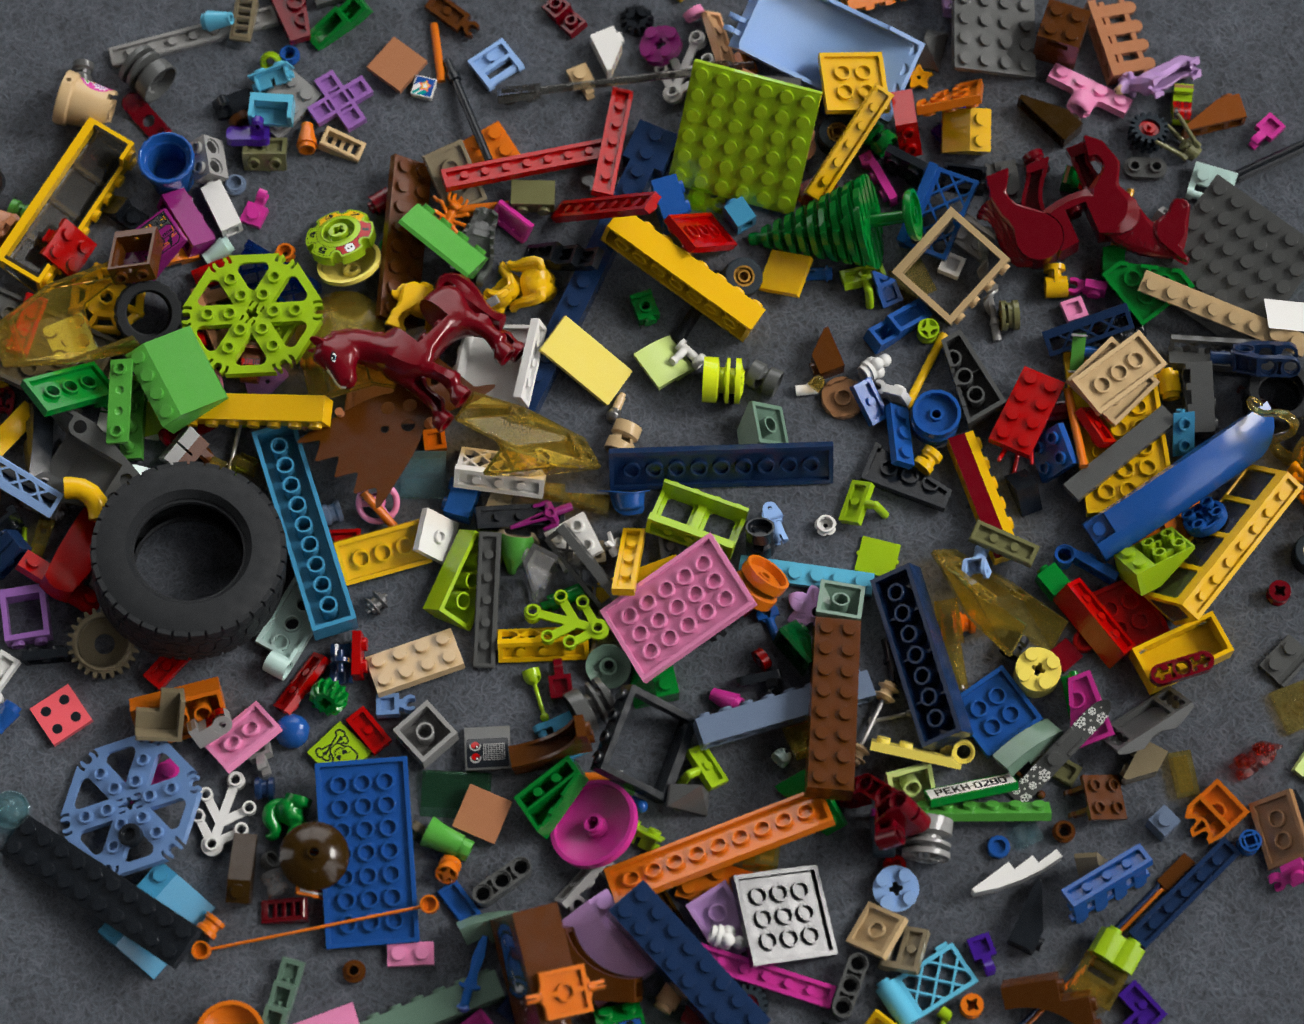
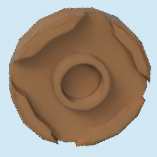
[821,376,861,420]

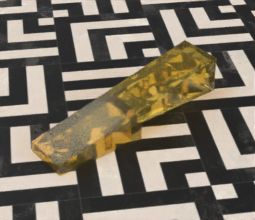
[542,483,610,518]
[934,598,968,690]

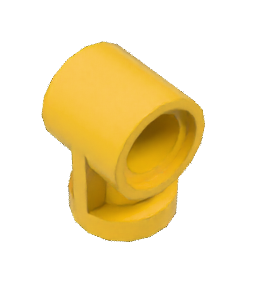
[1043,263,1069,299]

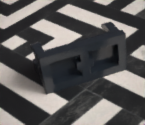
[940,161,987,196]

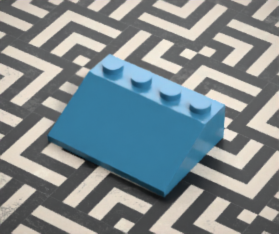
[98,863,215,980]

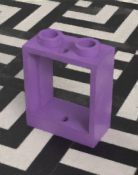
[0,584,53,649]

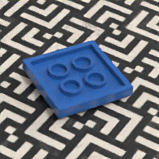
[961,665,1043,759]

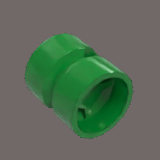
[863,121,898,158]

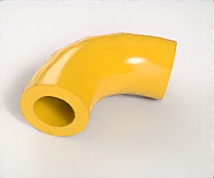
[63,477,108,522]

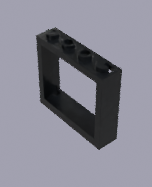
[590,684,697,803]

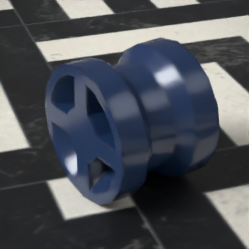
[254,777,275,800]

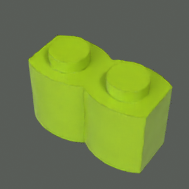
[1088,925,1145,976]

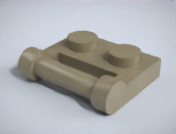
[878,926,930,976]

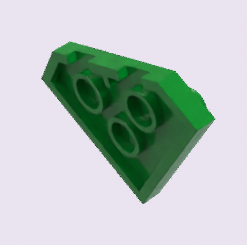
[1101,261,1195,327]

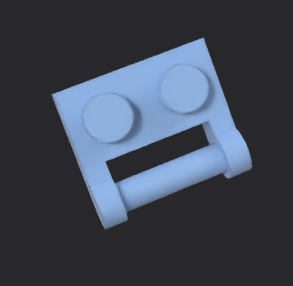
[467,38,525,92]

